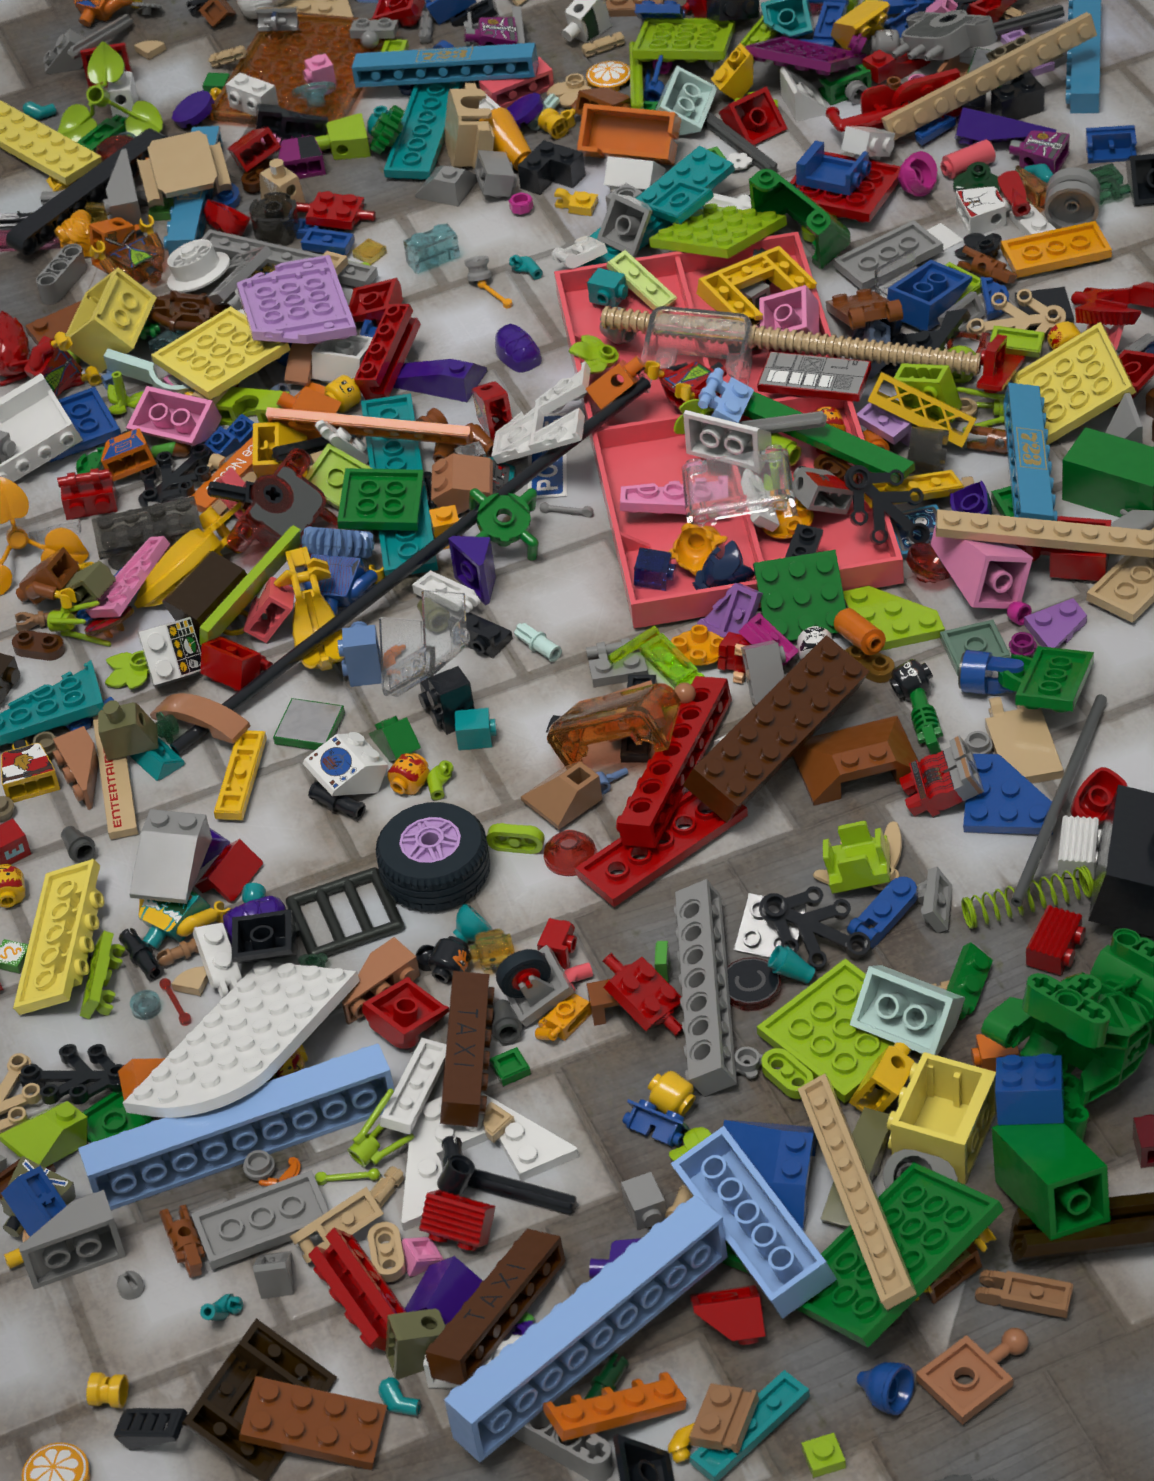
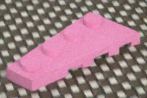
[620,476,728,516]
[85,536,170,618]

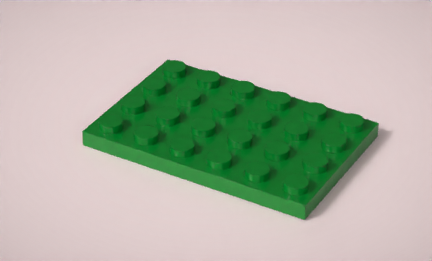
[796,1162,1004,1348]

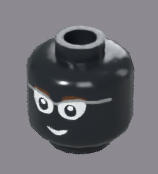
[889,659,933,701]

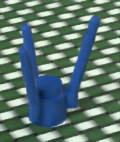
[643,55,665,102]

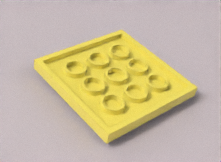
[151,306,290,400]
[1011,322,1136,445]

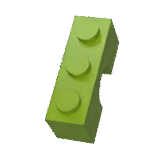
[215,387,290,426]

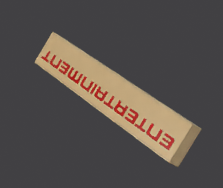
[93,715,138,840]

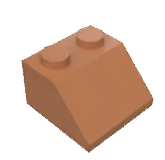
[431,453,493,515]

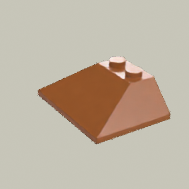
[793,716,919,806]

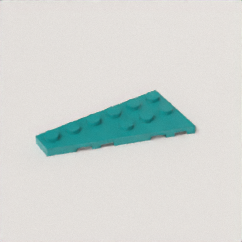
[0,660,104,745]

